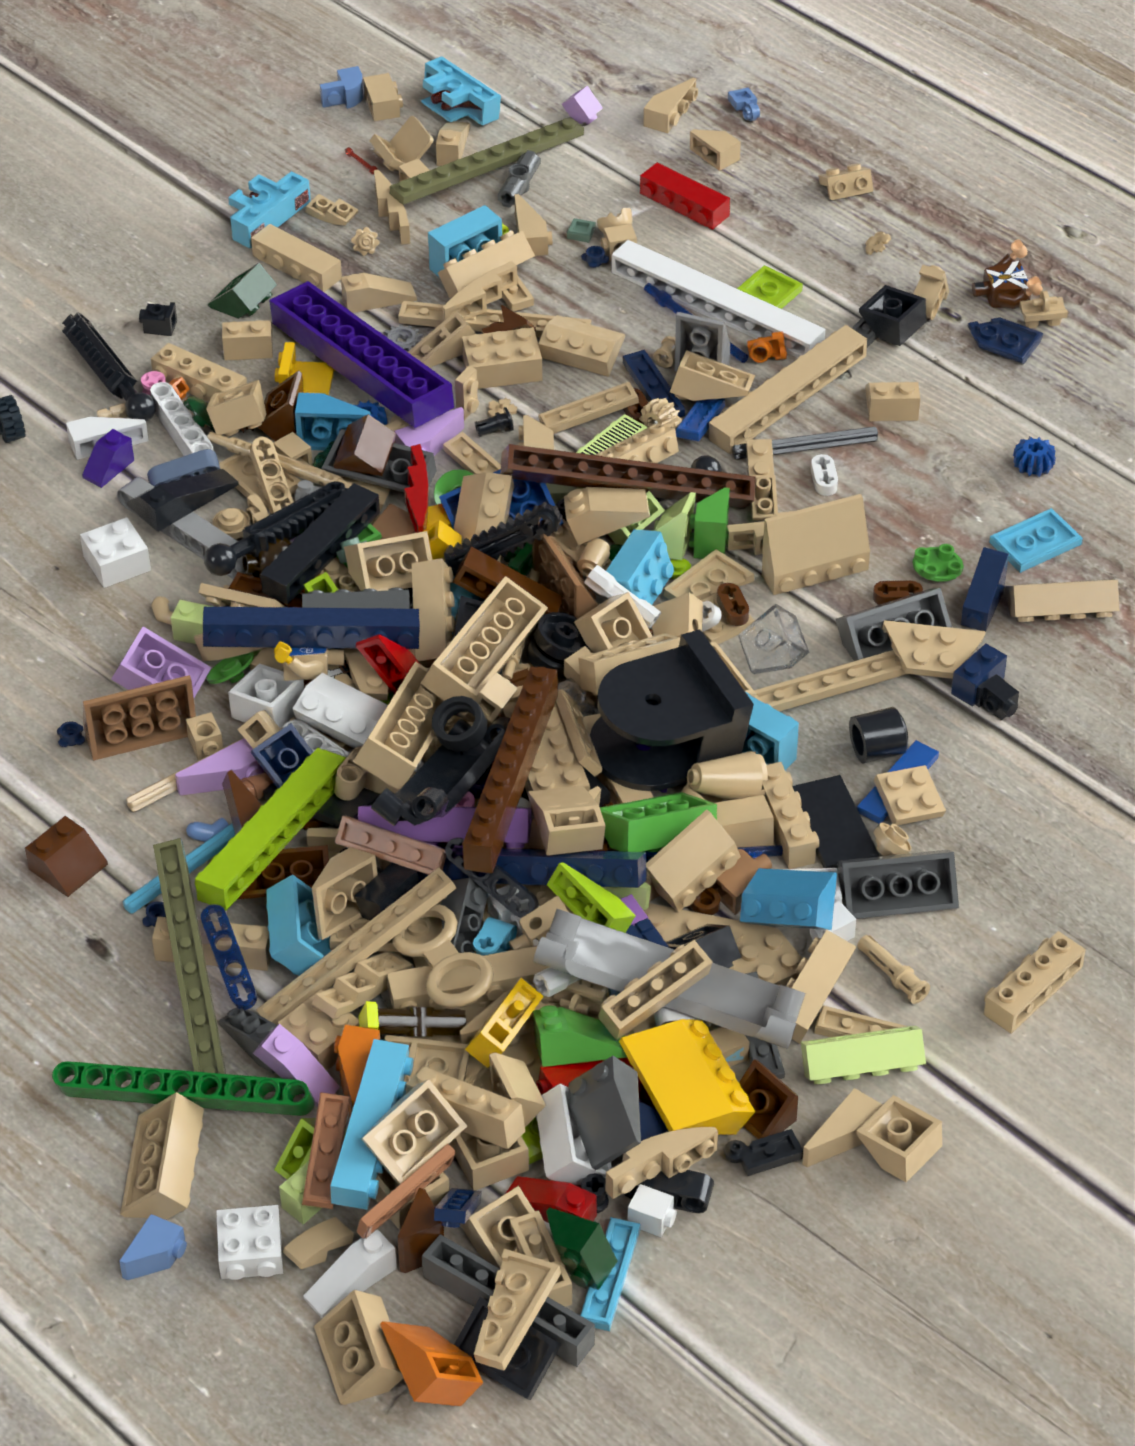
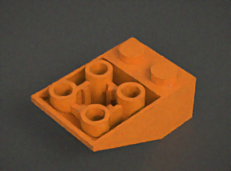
[380,1321,483,1406]

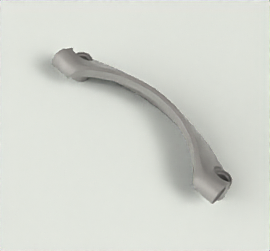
[533,909,806,1049]

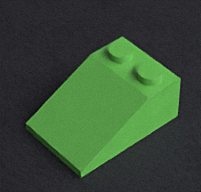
[533,1005,627,1067]

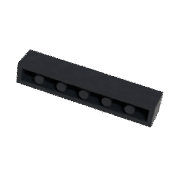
[260,483,380,605]

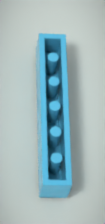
[330,1039,414,1210]

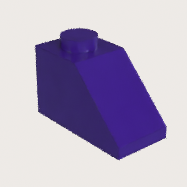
[82,429,134,488]

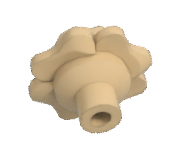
[351,227,380,256]

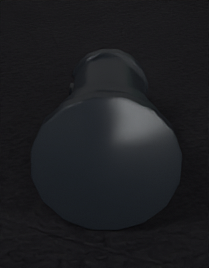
[474,407,514,437]

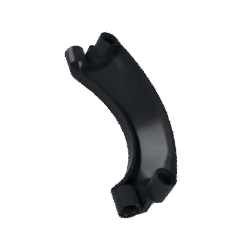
[371,717,511,826]

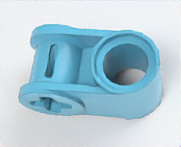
[473,917,517,956]

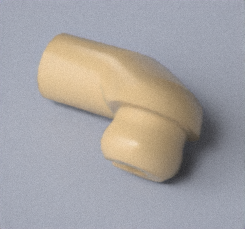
[152,596,173,625]

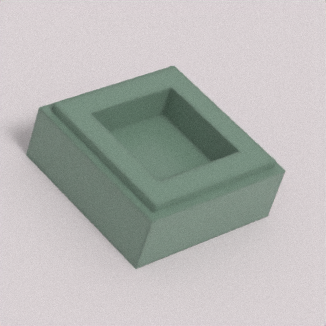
[567,218,596,243]

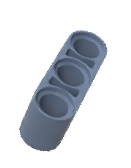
[147,449,221,487]

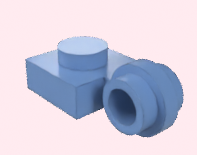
[728,88,760,122]

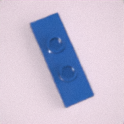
[676,398,725,441]

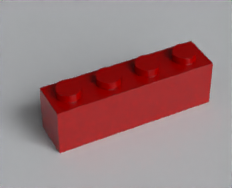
[640,162,730,230]

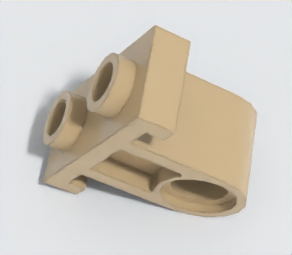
[913,264,949,320]

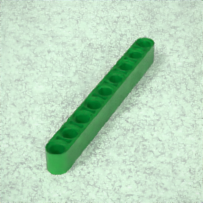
[52,1061,315,1116]

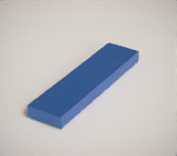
[857,740,939,824]

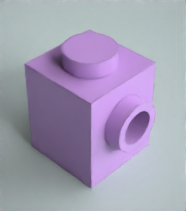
[562,86,602,125]

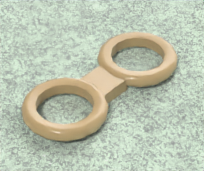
[391,904,494,1008]

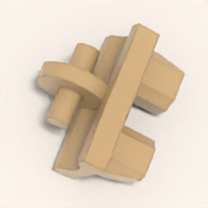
[1019,291,1068,328]
[554,979,607,1016]

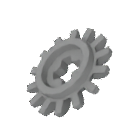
[383,324,423,352]

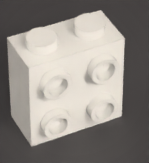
[217,1205,283,1280]

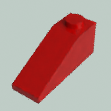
[356,634,421,695]
[504,1176,597,1223]

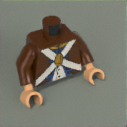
[972,239,1043,309]

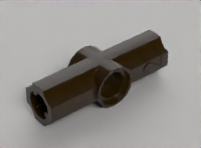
[378,1007,466,1037]

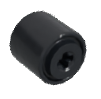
[849,707,908,764]

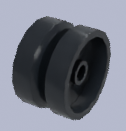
[526,612,590,679]

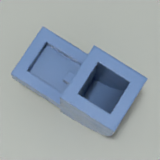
[320,66,364,109]

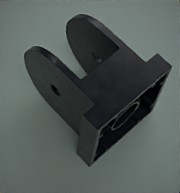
[590,629,754,791]

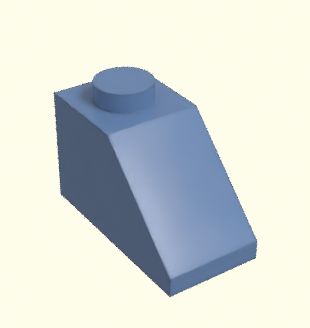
[119,1214,187,1280]

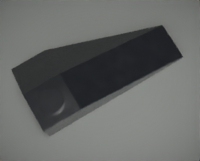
[127,469,239,532]

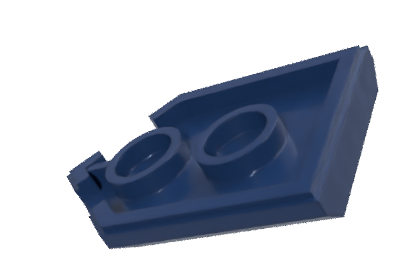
[967,317,1043,364]

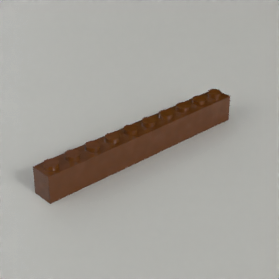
[500,444,755,509]
[463,666,558,873]

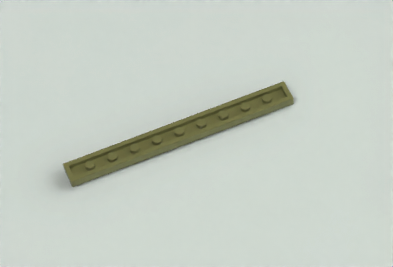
[389,117,584,205]
[153,838,226,1095]

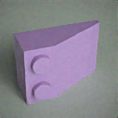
[111,627,212,697]

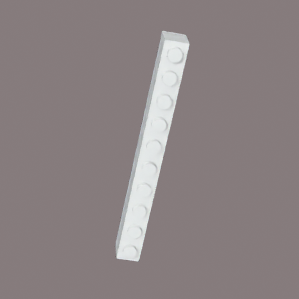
[612,240,826,358]

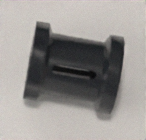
[581,1173,609,1213]

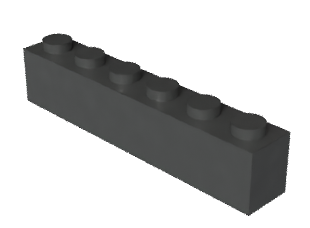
[422,1234,595,1367]

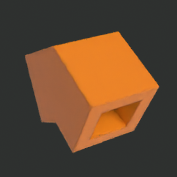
[169,377,190,400]

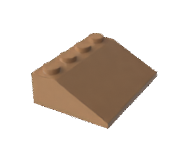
[532,521,599,619]
[83,675,196,761]

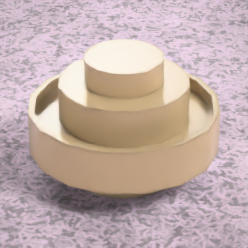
[213,508,250,540]
[873,823,912,856]

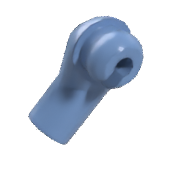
[186,818,229,842]

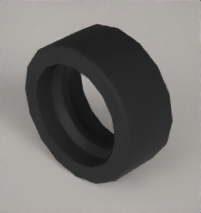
[432,696,487,752]

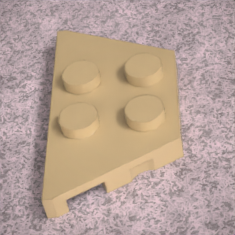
[882,620,985,679]
[385,1035,490,1085]

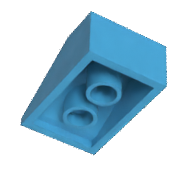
[295,393,371,451]

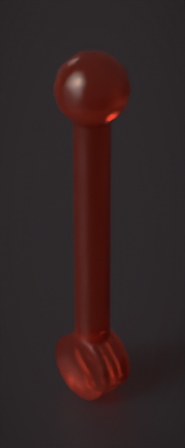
[345,147,378,175]

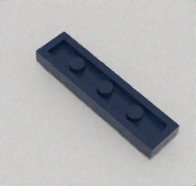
[622,349,685,418]
[434,1188,482,1228]

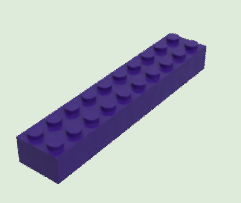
[269,281,454,428]

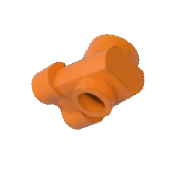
[747,331,787,363]

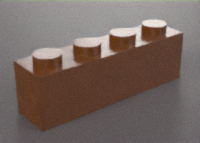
[453,546,563,628]

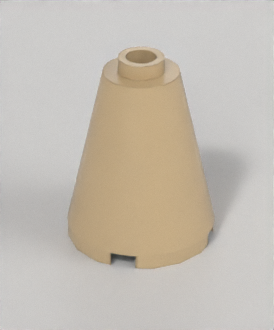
[687,751,768,801]

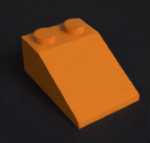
[334,1024,380,1118]

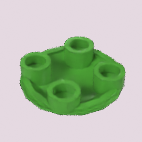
[912,544,964,582]

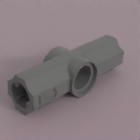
[498,150,541,208]

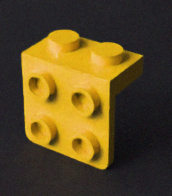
[275,342,335,396]

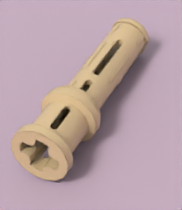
[857,935,930,1004]

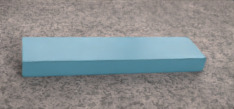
[580,1217,640,1331]

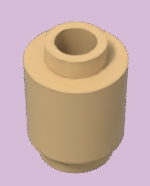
[577,538,610,577]

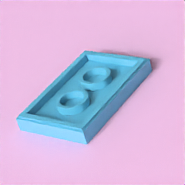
[989,508,1083,573]

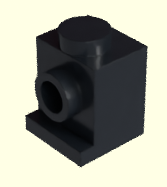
[139,302,177,336]
[975,674,1019,720]

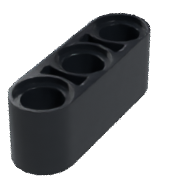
[623,1170,714,1213]

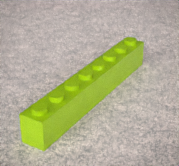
[194,748,346,911]

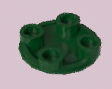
[183,396,216,433]

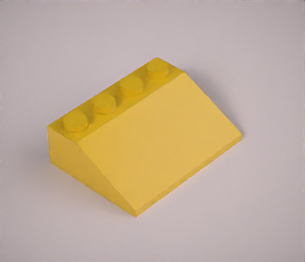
[619,1019,755,1135]

